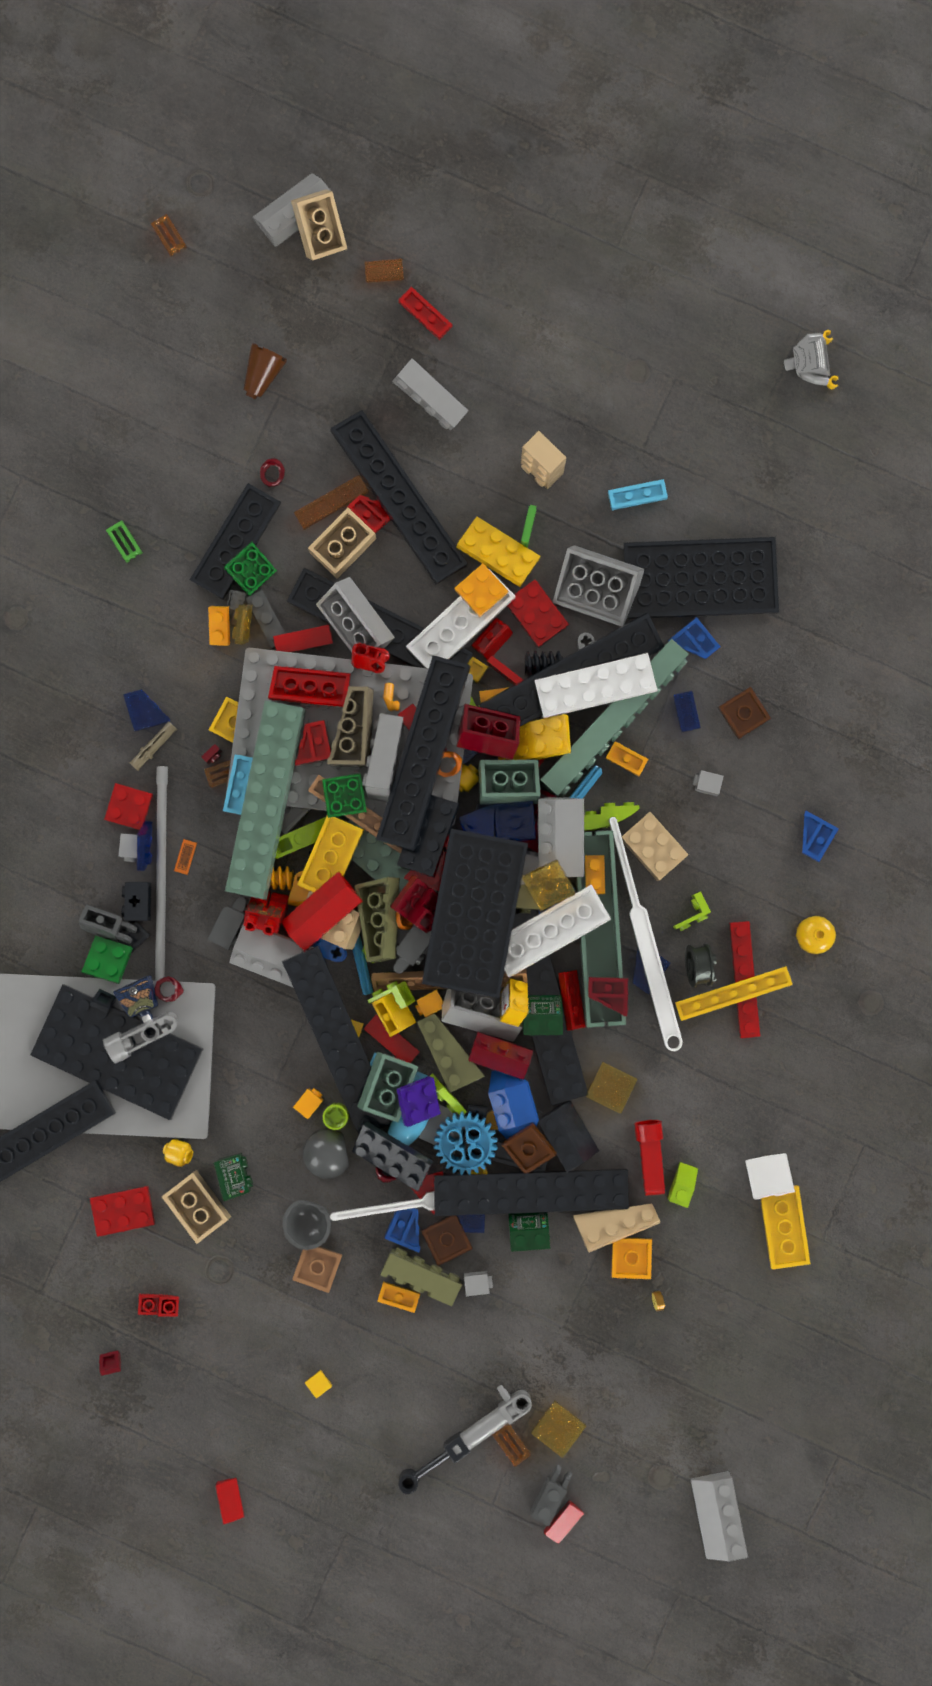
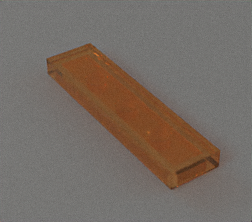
[294,475,369,530]

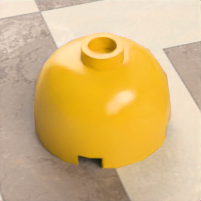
[796,916,836,954]

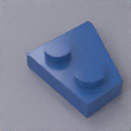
[668,617,721,659]
[802,811,839,862]
[384,1201,420,1253]

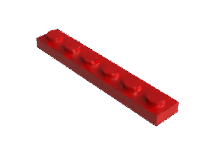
[729,921,760,1038]

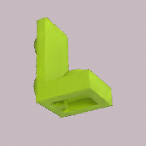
[673,891,711,931]
[367,981,415,1009]

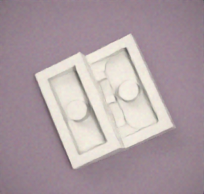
[745,1153,795,1200]

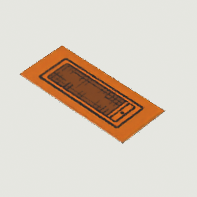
[174,839,197,875]

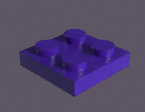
[396,1076,441,1127]

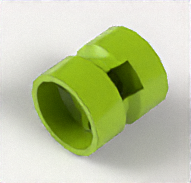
[323,1103,350,1130]

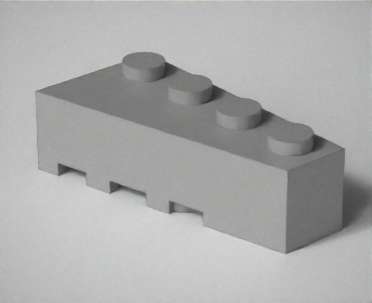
[392,359,469,430]

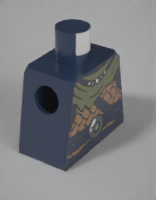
[113,976,158,1023]

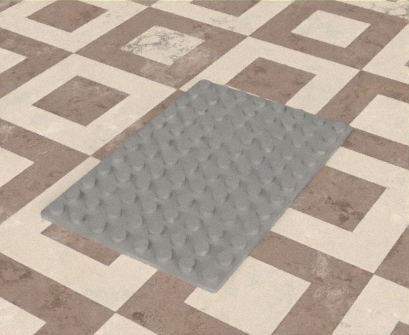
[226,648,473,825]
[0,974,215,1139]

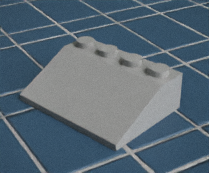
[553,545,644,626]

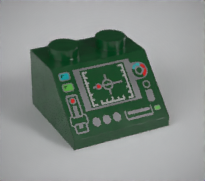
[523,995,563,1035]
[214,1153,253,1201]
[508,1212,550,1252]

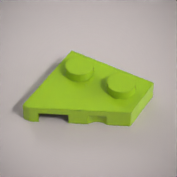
[430,1073,467,1115]

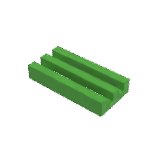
[521,505,537,547]
[106,520,143,563]

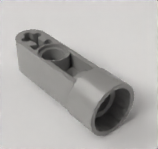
[103,1012,178,1064]

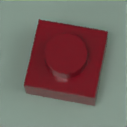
[201,744,223,764]
[99,1350,121,1376]

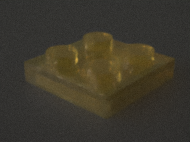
[232,603,253,644]
[522,859,576,911]
[586,1062,638,1114]
[531,1400,586,1458]

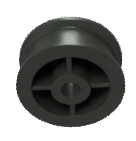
[685,943,717,988]

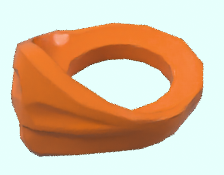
[438,751,462,777]
[396,912,413,930]

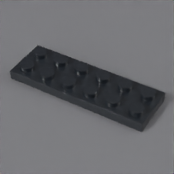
[190,483,281,600]

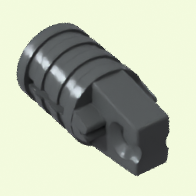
[226,590,246,626]

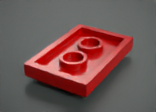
[507,579,569,648]
[90,1186,155,1237]

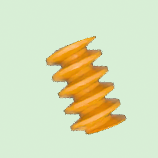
[269,866,294,891]

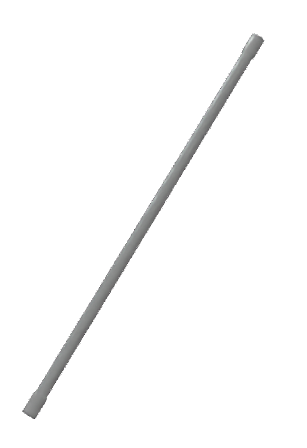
[155,766,168,981]

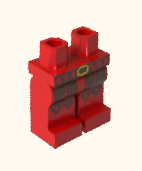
[243,891,289,936]

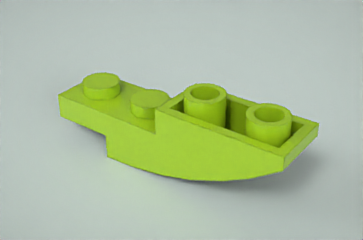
[584,802,639,831]
[275,817,326,859]

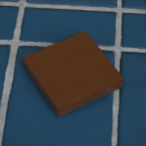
[718,687,771,739]
[502,1123,557,1173]
[421,1215,473,1266]

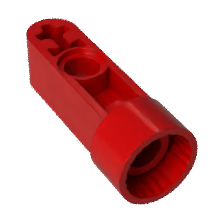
[634,1120,665,1196]

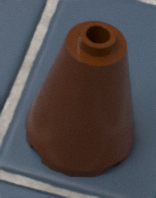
[243,343,287,400]

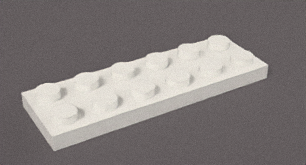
[406,569,516,669]
[535,653,657,719]
[505,885,611,977]

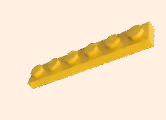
[675,966,793,1021]

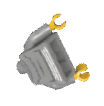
[784,330,839,389]

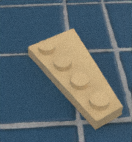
[573,1204,660,1253]

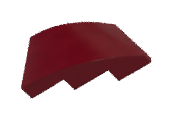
[390,875,438,934]

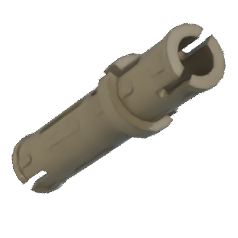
[129,721,177,771]

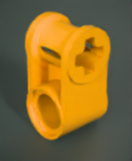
[288,871,309,907]

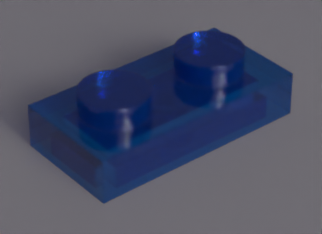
[673,691,701,733]

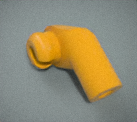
[383,683,400,712]

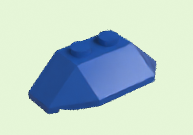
[488,1070,539,1139]

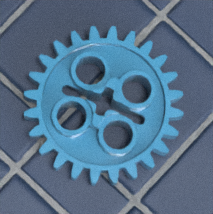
[434,1111,497,1175]

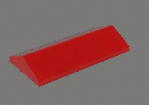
[268,666,351,707]
[281,871,363,951]

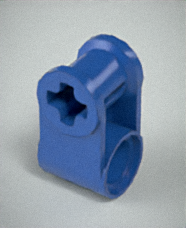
[312,938,347,962]

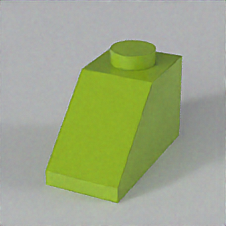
[667,1162,698,1208]

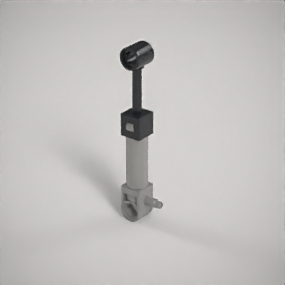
[398,1385,532,1494]

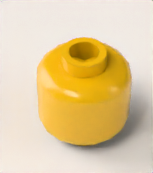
[459,764,479,792]
[163,1139,193,1167]

